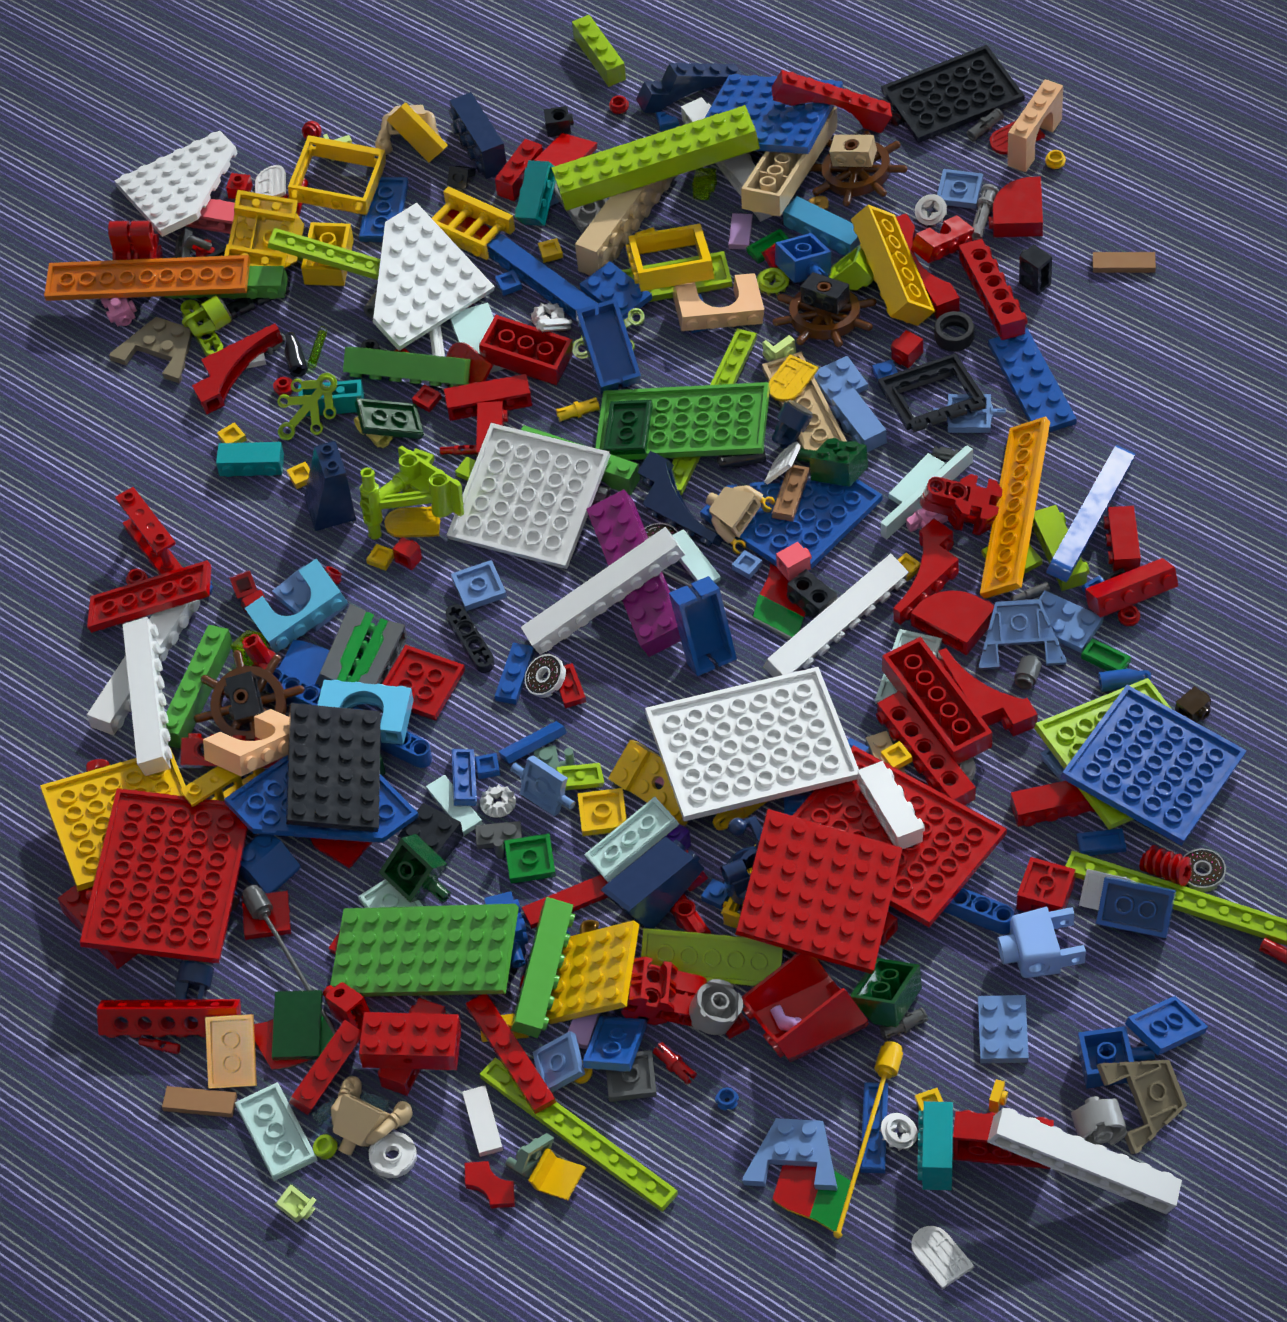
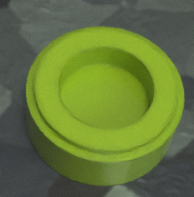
[313,1134,338,1160]

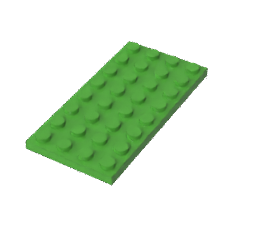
[595,382,770,460]
[330,904,519,997]

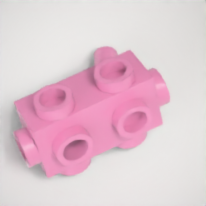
[101,298,137,327]

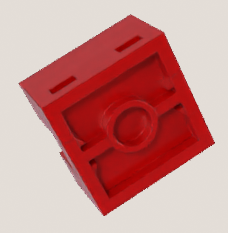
[1016,857,1076,912]

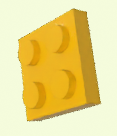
[578,788,627,836]

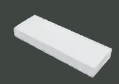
[462,1086,503,1157]

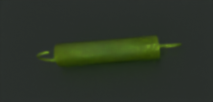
[308,326,327,368]

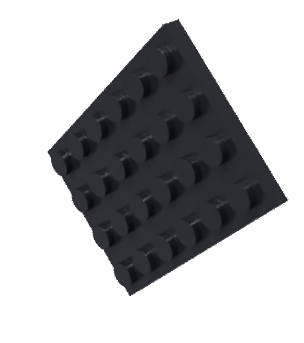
[881,45,1025,143]
[286,703,381,832]

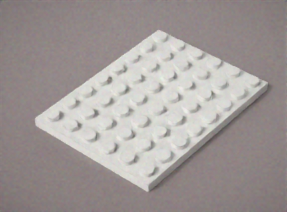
[645,667,859,821]

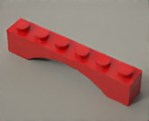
[771,70,892,133]
[896,213,960,319]

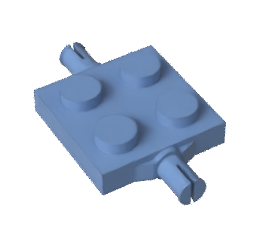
[933,394,1006,433]
[510,755,576,816]

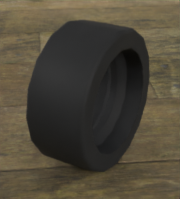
[934,311,974,352]

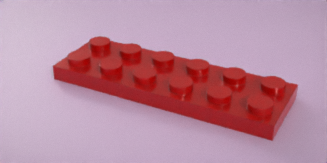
[87,560,211,633]

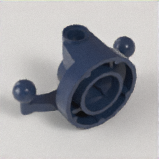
[720,816,762,906]

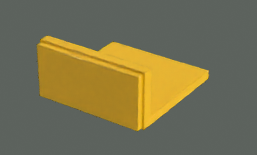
[528,1149,586,1201]

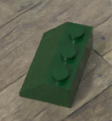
[850,958,922,1028]

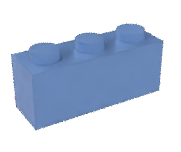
[830,388,887,452]

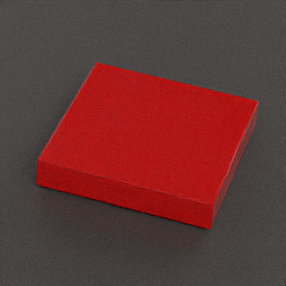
[242,890,291,940]

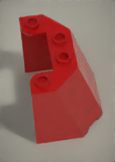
[742,953,869,1063]

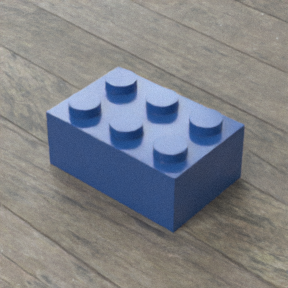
[1096,876,1176,938]

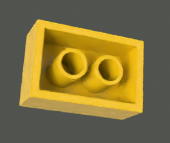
[301,222,354,286]

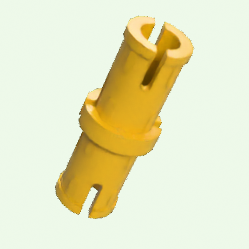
[556,397,600,422]

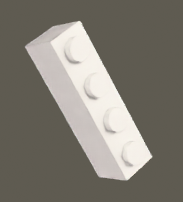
[857,761,925,849]

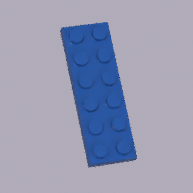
[988,328,1077,433]

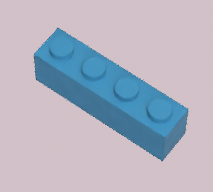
[783,196,861,256]

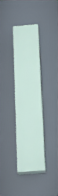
[881,445,973,540]

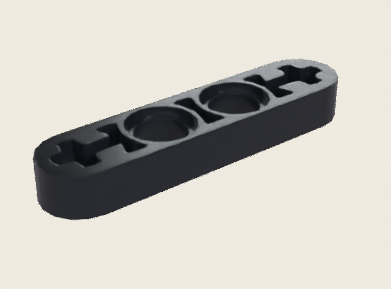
[445,604,495,673]

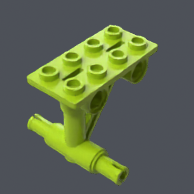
[360,446,464,540]

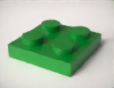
[504,833,556,884]

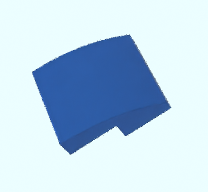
[278,639,330,687]

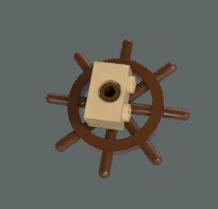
[809,131,908,207]

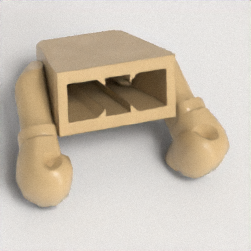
[375,105,440,155]
[331,1076,413,1155]

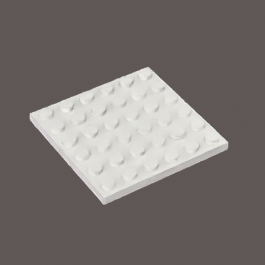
[447,423,611,569]

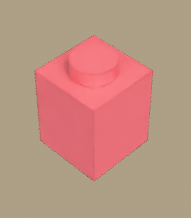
[776,542,812,581]

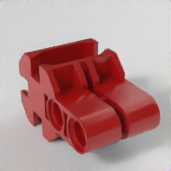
[108,221,163,260]
[920,474,1003,535]
[621,957,707,1027]

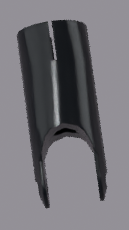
[284,332,308,377]
[717,449,767,468]

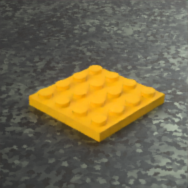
[546,920,639,1024]

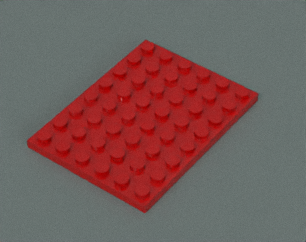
[792,745,1007,928]
[80,788,248,964]

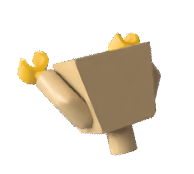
[706,485,775,554]

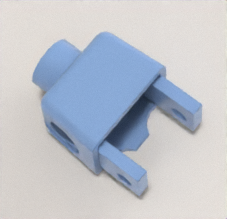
[997,907,1086,978]

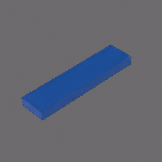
[861,1082,888,1174]

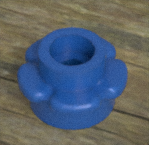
[715,1087,739,1111]

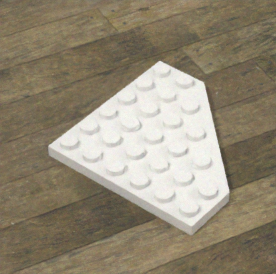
[114,131,237,237]
[373,203,495,351]

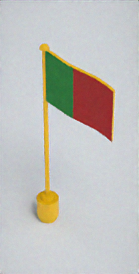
[772,1041,903,1239]

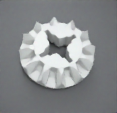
[915,194,947,226]
[531,301,564,326]
[479,784,516,817]
[879,1113,918,1151]

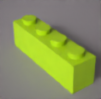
[572,15,626,87]
[1032,505,1090,591]

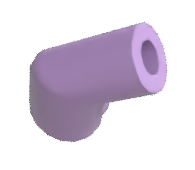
[770,1005,802,1031]

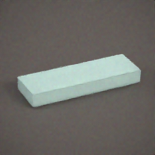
[889,453,945,505]
[672,529,721,583]
[426,775,483,836]

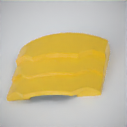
[224,190,304,268]

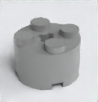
[689,979,743,1035]
[1071,1096,1127,1145]

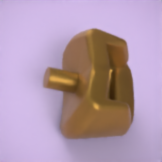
[808,196,829,210]
[579,920,599,934]

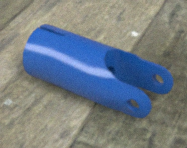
[1098,668,1151,692]

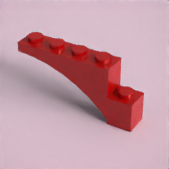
[192,323,283,415]
[893,518,959,625]
[938,648,1038,737]

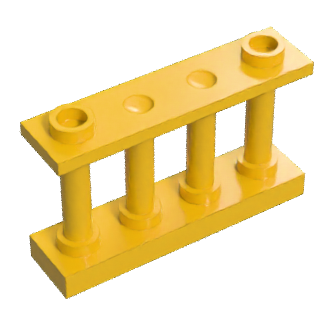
[431,186,515,260]
[180,766,265,807]

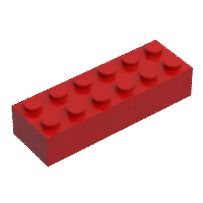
[882,636,993,764]

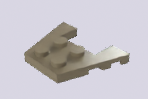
[109,317,193,384]
[1097,1060,1187,1154]

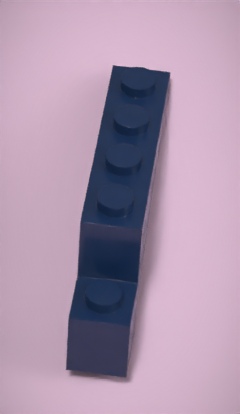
[636,63,742,113]
[638,451,723,547]

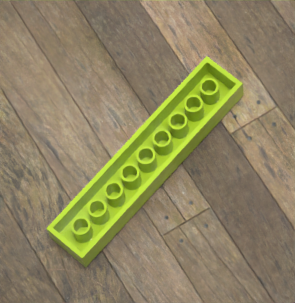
[552,105,760,211]

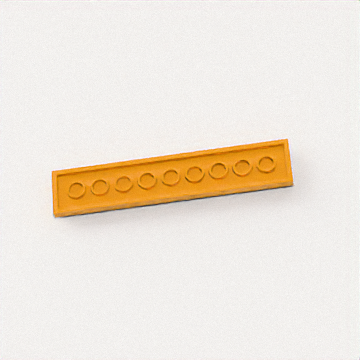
[980,416,1050,599]

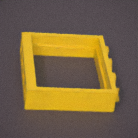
[288,135,386,215]
[625,223,714,292]

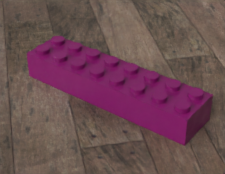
[586,489,681,657]

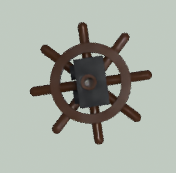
[772,272,877,348]
[194,650,304,740]

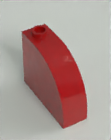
[989,177,1043,237]
[911,591,994,655]

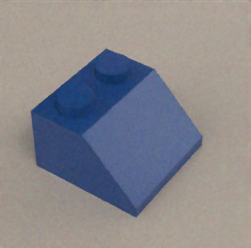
[239,834,301,893]

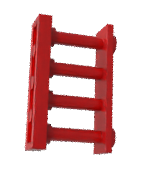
[115,487,183,575]

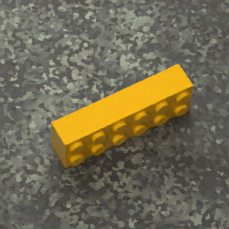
[851,205,935,326]

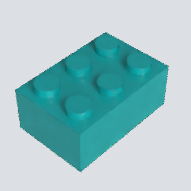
[917,1101,953,1190]

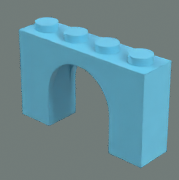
[245,559,348,653]
[318,680,414,745]

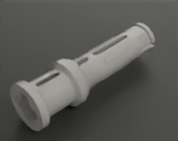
[972,184,999,240]

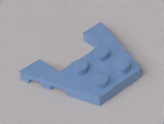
[979,599,1067,670]
[742,1118,838,1191]

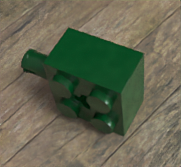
[797,438,868,487]
[378,834,451,904]

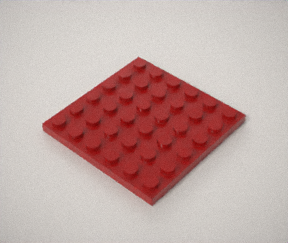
[735,809,902,974]

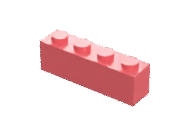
[186,199,235,234]

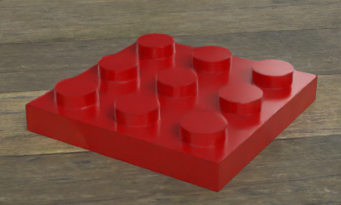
[382,645,465,721]

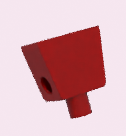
[323,982,370,1031]

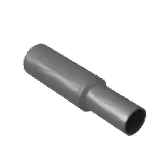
[1010,582,1050,601]

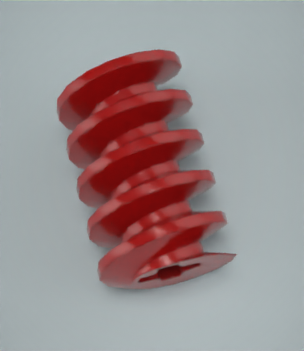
[1139,845,1192,886]

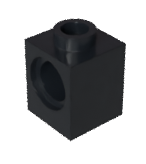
[544,106,574,137]

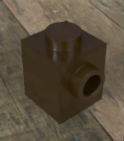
[1175,686,1211,723]

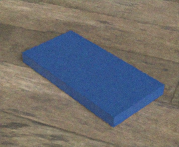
[359,177,409,242]

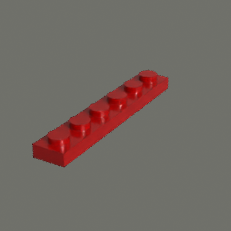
[465,994,556,1114]

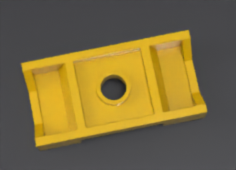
[608,740,688,826]

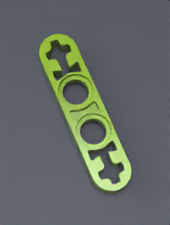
[180,300,223,357]

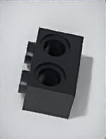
[1019,244,1052,296]
[787,569,837,618]

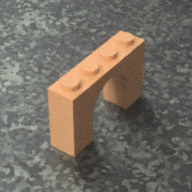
[1008,79,1063,172]
[673,273,764,331]
[203,709,289,776]

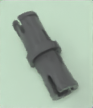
[966,108,1004,141]
[879,1007,928,1040]

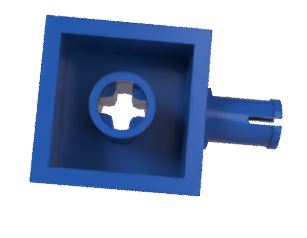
[775,233,831,283]
[484,891,529,968]
[1077,1026,1155,1089]

